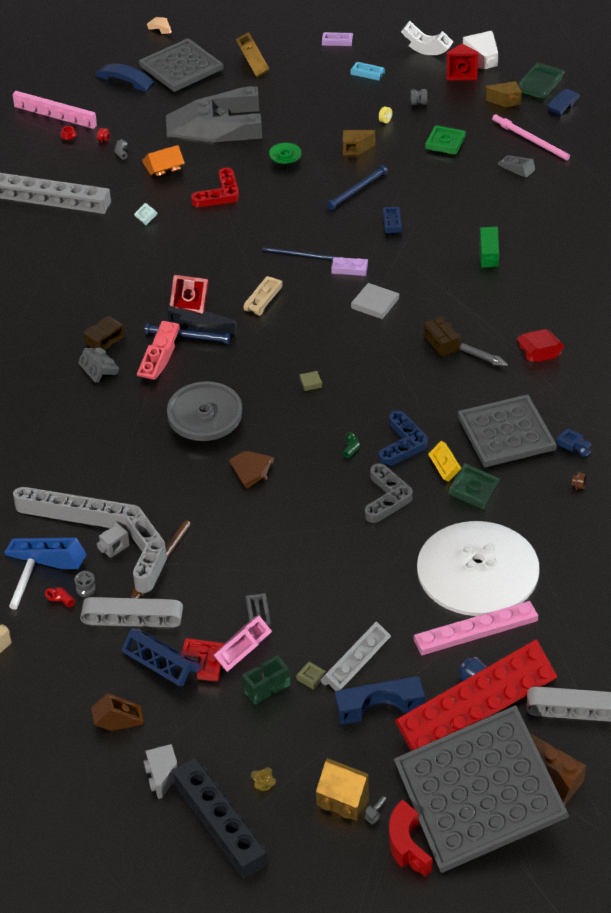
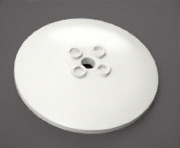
[417,521,539,616]

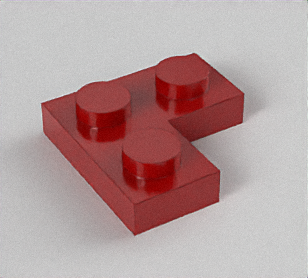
[182,638,225,682]

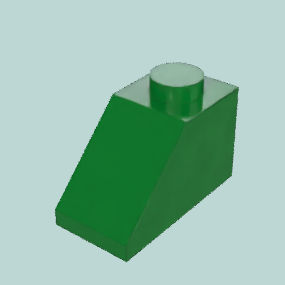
[479,227,499,268]

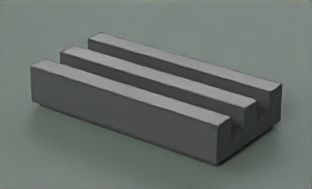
[245,593,272,629]

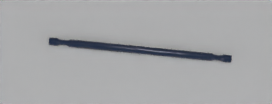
[262,247,340,260]

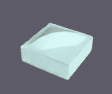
[134,203,157,225]

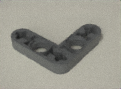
[365,464,413,523]

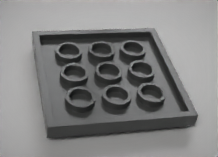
[139,38,224,92]
[458,395,557,467]

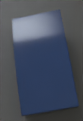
[548,89,580,115]

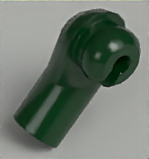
[342,432,360,458]

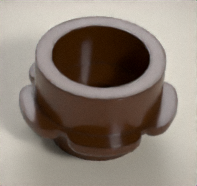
[572,471,586,490]

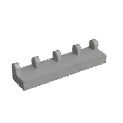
[321,622,391,691]

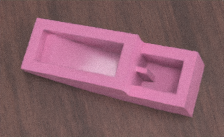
[213,616,272,672]

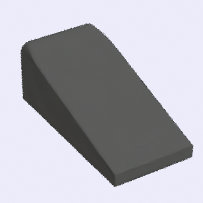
[498,155,535,177]

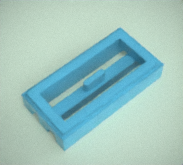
[351,62,385,81]

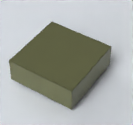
[299,371,322,391]
[296,662,326,690]

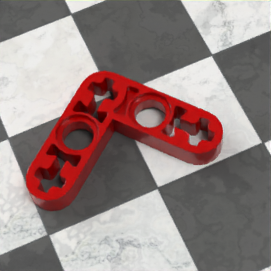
[191,168,239,207]

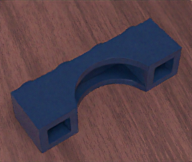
[335,676,425,725]

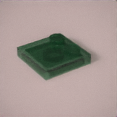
[448,463,500,509]

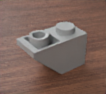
[143,744,178,799]

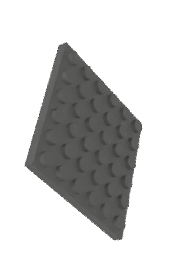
[394,705,569,873]

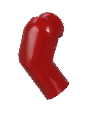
[45,588,75,607]

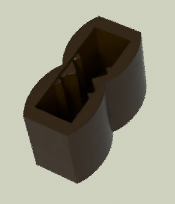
[83,316,125,350]

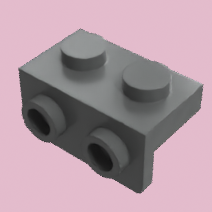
[79,347,119,383]

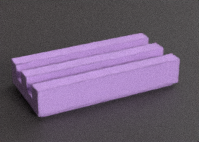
[322,32,353,46]

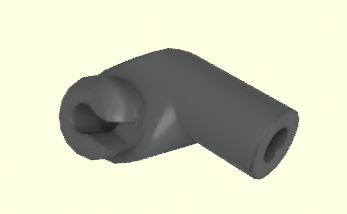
[114,139,128,160]

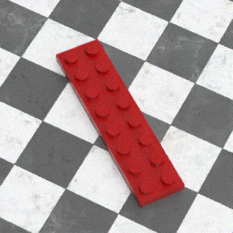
[395,639,557,751]

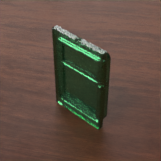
[518,62,565,99]

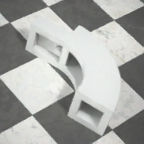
[401,21,453,55]

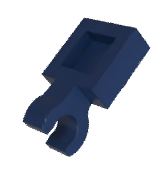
[556,428,591,457]

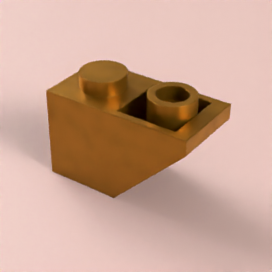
[343,130,375,155]

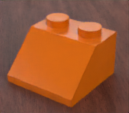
[142,145,185,176]

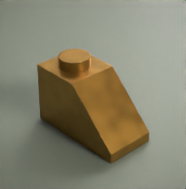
[486,81,522,107]

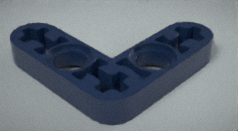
[379,411,428,466]

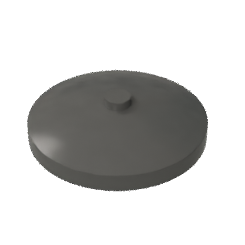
[167,382,242,441]

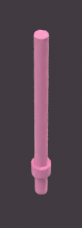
[492,114,570,160]

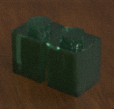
[242,655,290,705]

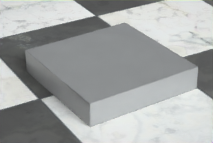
[351,283,399,319]

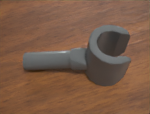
[365,796,386,824]

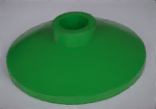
[269,143,301,164]

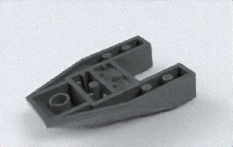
[166,86,262,142]

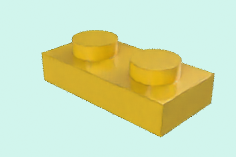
[428,441,461,482]

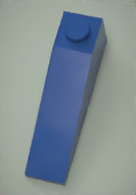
[4,538,87,569]

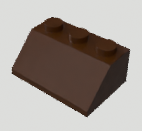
[530,733,586,806]

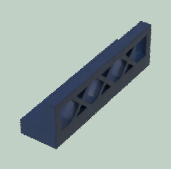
[121,628,202,686]

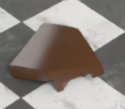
[229,451,274,488]

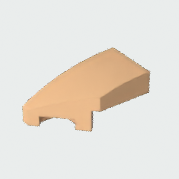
[147,17,171,34]

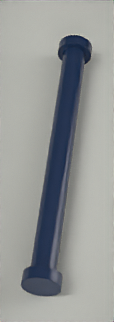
[327,165,388,210]
[145,323,230,344]

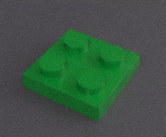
[426,125,466,154]

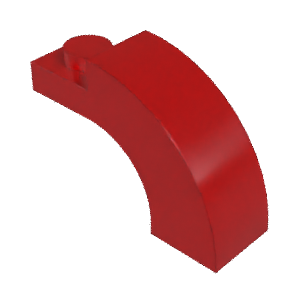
[389,800,432,877]

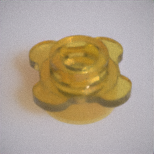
[251,767,276,790]

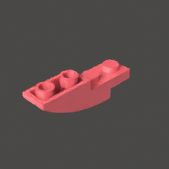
[137,321,180,379]

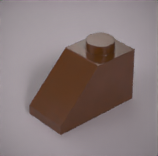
[91,693,144,731]

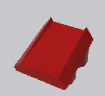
[517,329,564,362]

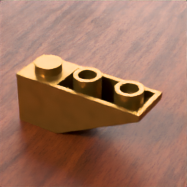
[236,32,270,77]

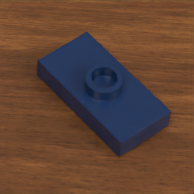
[383,207,402,233]

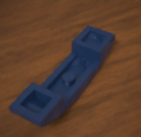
[95,64,155,92]

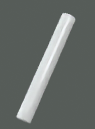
[9,559,35,609]

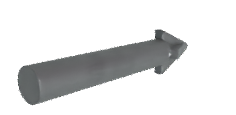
[460,343,508,366]

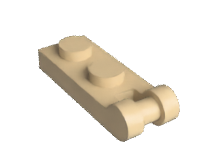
[244,276,282,316]

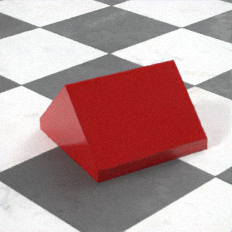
[446,43,478,80]

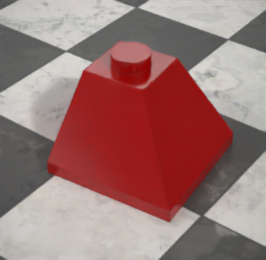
[170,275,209,314]

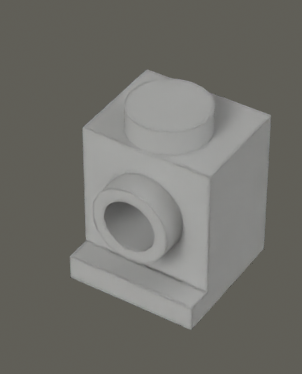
[97,522,130,558]

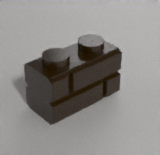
[423,317,462,357]

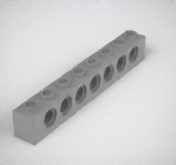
[0,173,111,214]

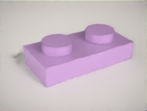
[331,257,368,276]

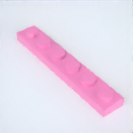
[12,91,97,129]
[414,601,538,656]

